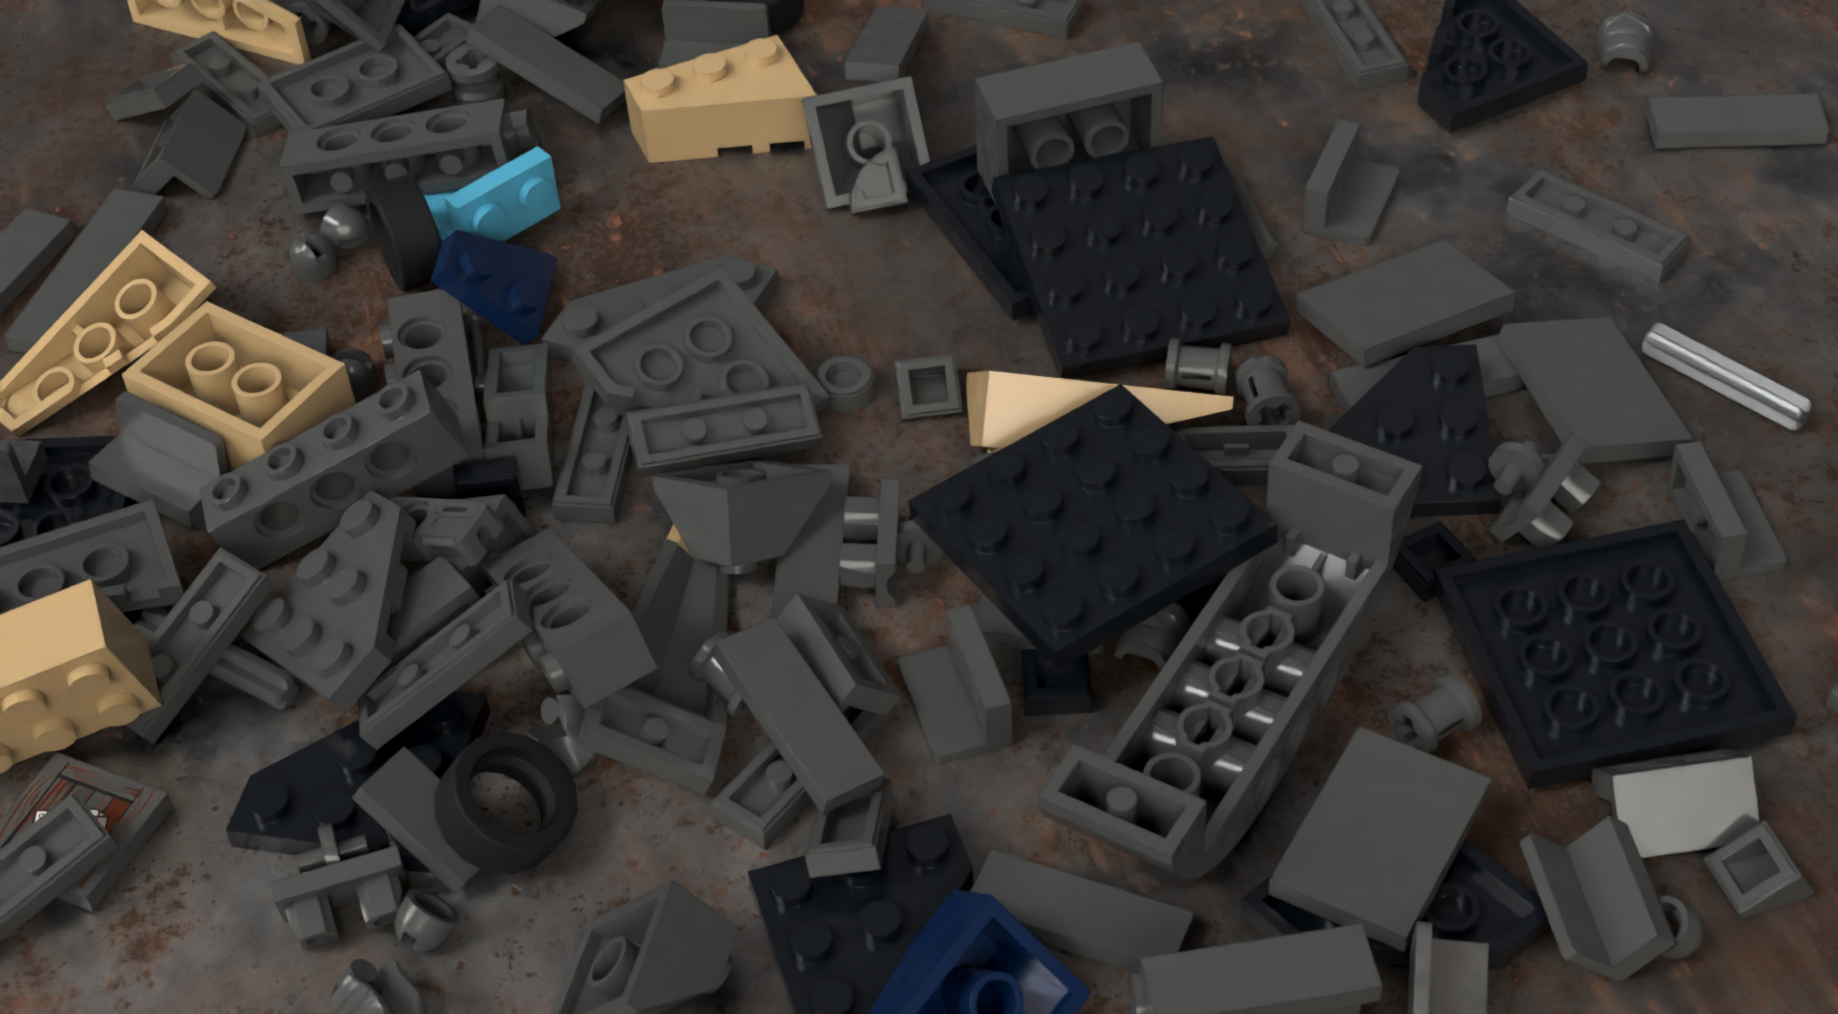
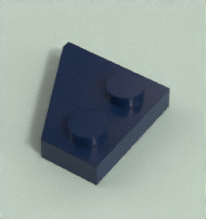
[431,230,557,345]

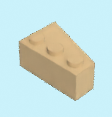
[623,35,817,163]

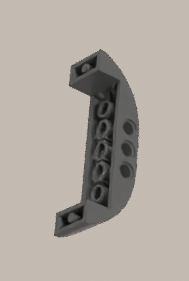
[1037,420,1422,880]

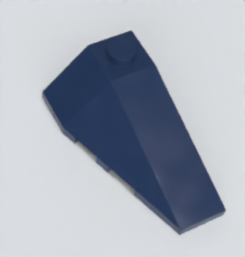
[869,889,1091,1014]

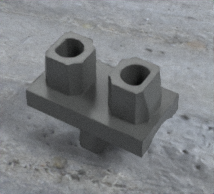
[1488,432,1601,548]
[840,478,944,608]
[269,823,410,950]

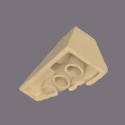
[127,0,311,65]
[0,230,217,437]
[966,371,1234,453]

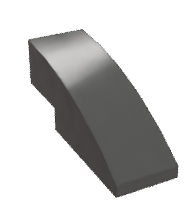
[483,343,555,490]

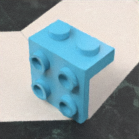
[424,146,561,242]

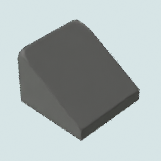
[894,353,963,421]
[1703,820,1816,919]

